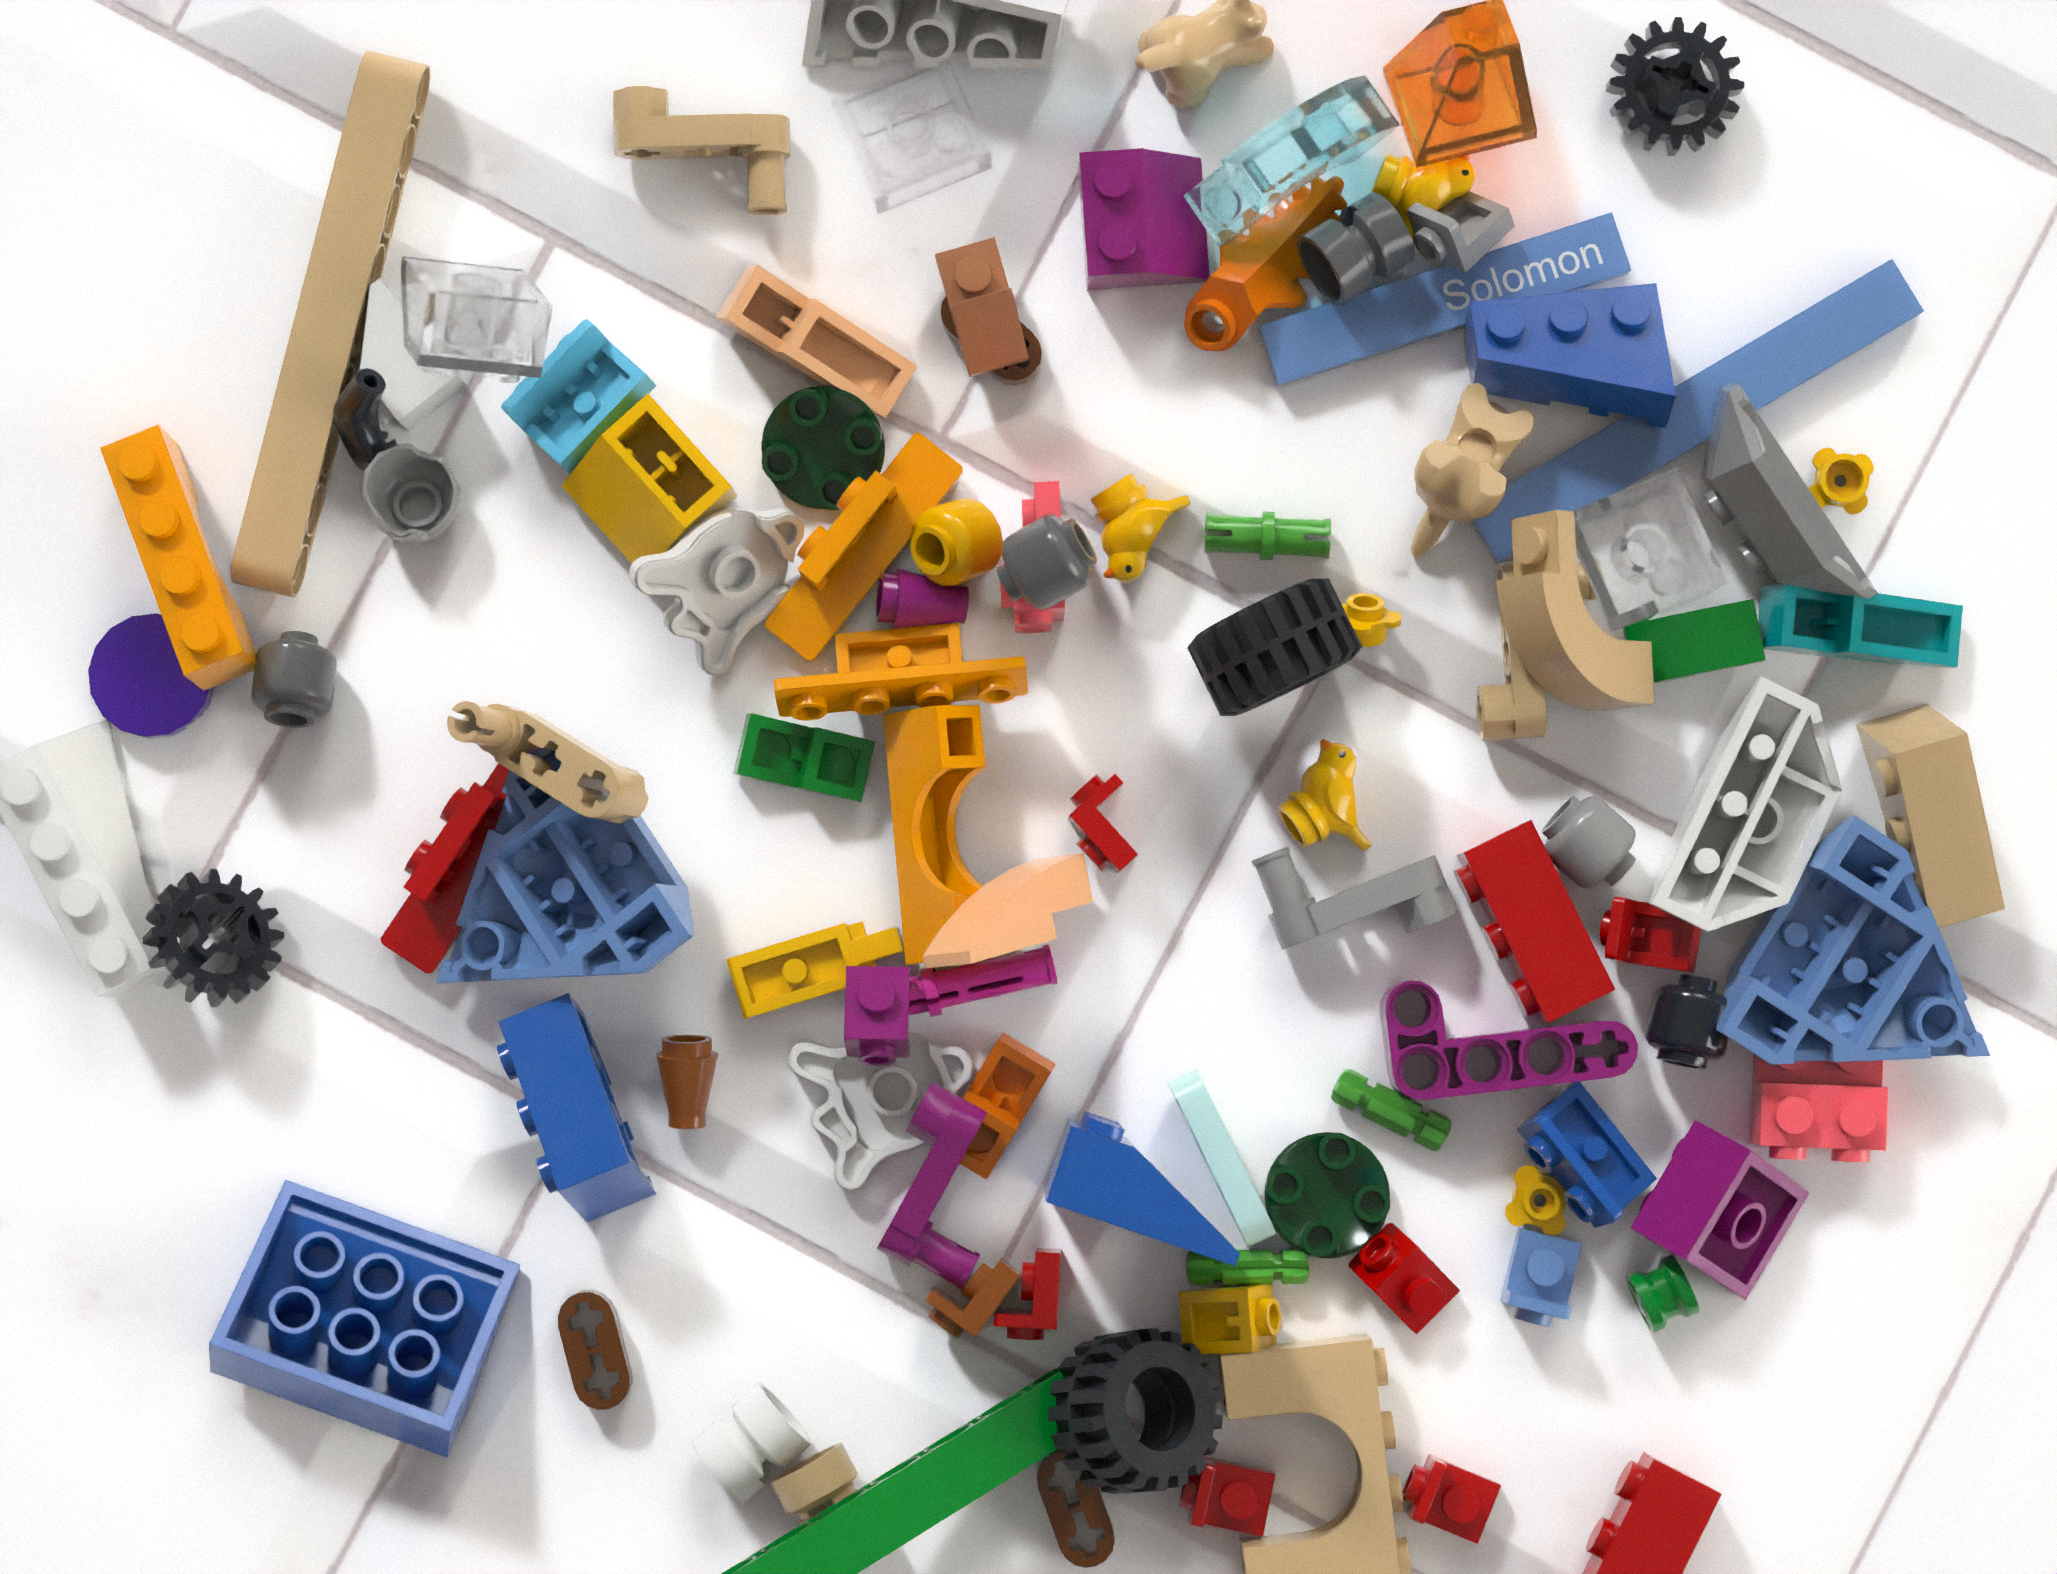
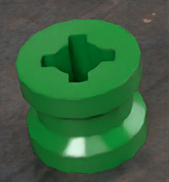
[1625,1255,1700,1333]

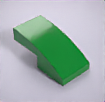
[1622,599,1766,684]
[733,713,875,802]

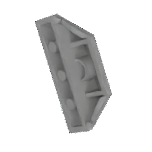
[1702,383,1878,599]

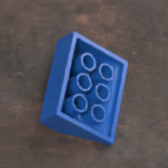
[1044,1111,1240,1266]
[209,1179,521,1458]

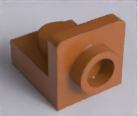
[924,1257,1022,1338]

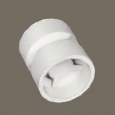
[691,1382,812,1503]

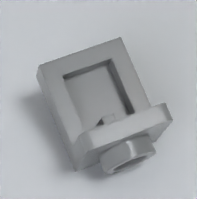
[1406,191,1515,273]

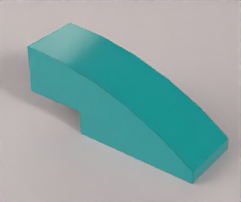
[1758,584,1963,668]

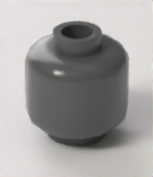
[997,514,1097,610]
[251,631,337,728]

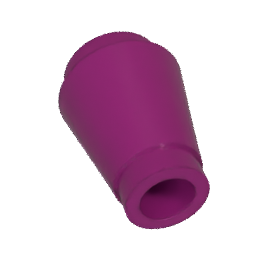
[876,568,969,629]

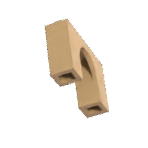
[1218,1334,1411,1574]

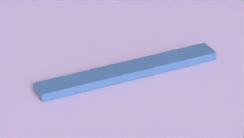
[1472,259,1924,564]

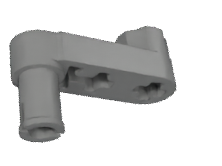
[1251,846,1459,950]

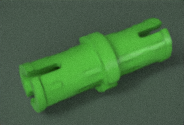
[1204,511,1331,560]

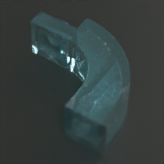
[1183,75,1400,247]

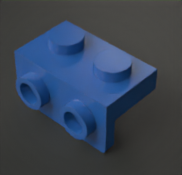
[1516,1081,1657,1228]

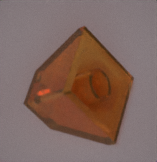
[1383,0,1537,168]

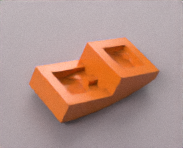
[960,1032,1056,1180]

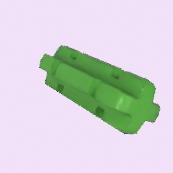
[1331,1069,1452,1151]
[1186,1249,1309,1285]

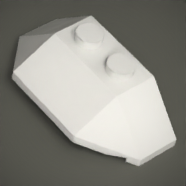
[1649,676,1843,932]

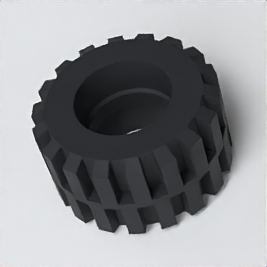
[1187,578,1362,716]
[1048,1328,1223,1494]

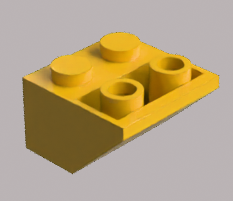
[561,394,738,564]

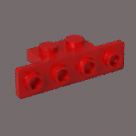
[380,745,537,974]

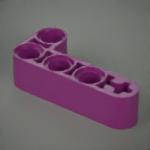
[1380,980,1638,1100]

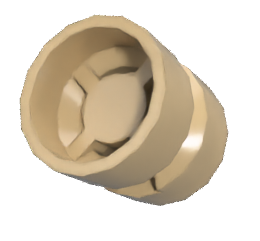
[770,1442,858,1526]

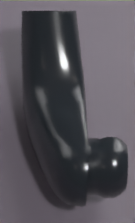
[333,368,398,471]

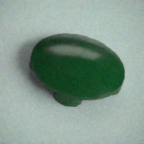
[761,386,885,510]
[1264,1132,1390,1258]

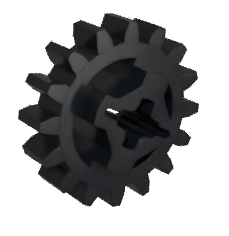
[1606,17,1745,156]
[142,869,284,1008]

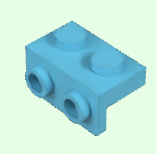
[501,319,657,474]

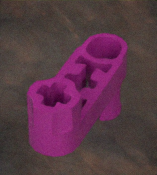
[876,1081,988,1290]

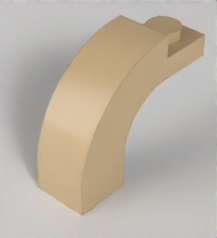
[1496,510,1655,711]

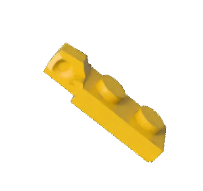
[726,921,904,1019]

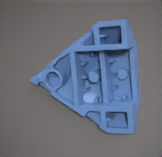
[436,747,694,983]
[1716,815,1991,1065]

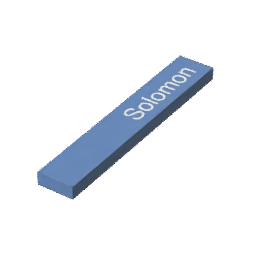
[1258,212,1631,387]

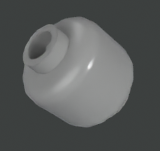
[1541,796,1636,889]

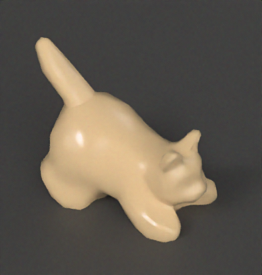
[1135,0,1274,108]
[1411,383,1535,558]

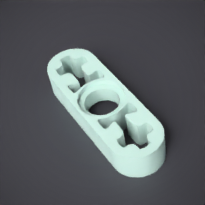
[1168,1069,1276,1247]

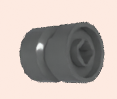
[1297,192,1415,306]

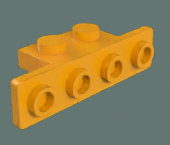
[765,433,963,662]
[774,623,1028,721]

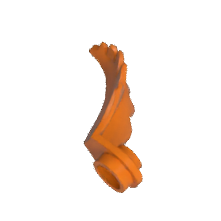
[1184,176,1347,351]

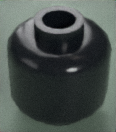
[1645,974,1729,1070]

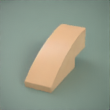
[716,265,918,419]
[923,853,1093,968]

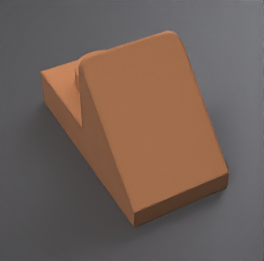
[935,237,1029,377]

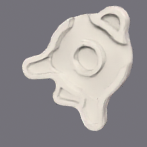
[629,507,804,676]
[788,1031,973,1191]

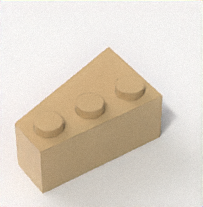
[1856,704,2005,928]

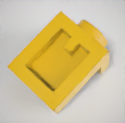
[1178,1284,1282,1354]

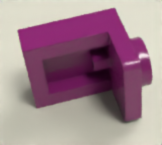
[844,966,910,1066]

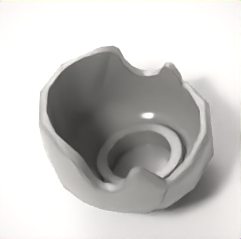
[362,443,461,544]

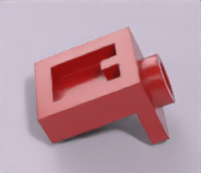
[994,1248,1062,1340]
[1402,1454,1501,1544]
[1179,1456,1276,1537]

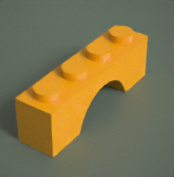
[100,424,257,691]
[883,705,1001,965]

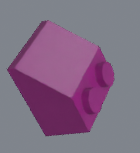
[1078,148,1210,290]
[1630,1120,1810,1300]

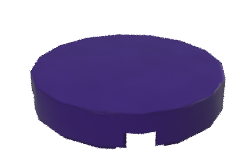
[88,613,216,739]

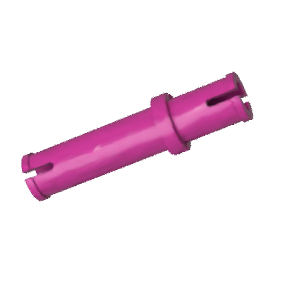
[909,944,1058,1017]

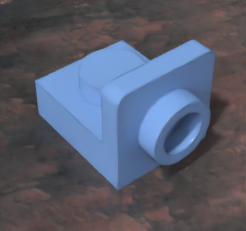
[1500,1227,1582,1327]

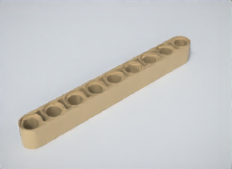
[231,50,431,597]

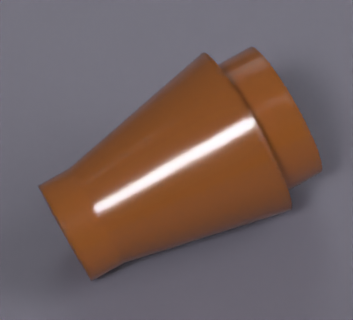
[655,1034,718,1129]

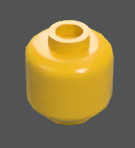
[910,498,1003,586]

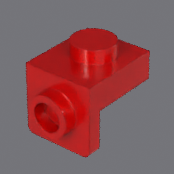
[1068,773,1138,873]
[1600,896,1701,973]
[1348,1222,1461,1335]

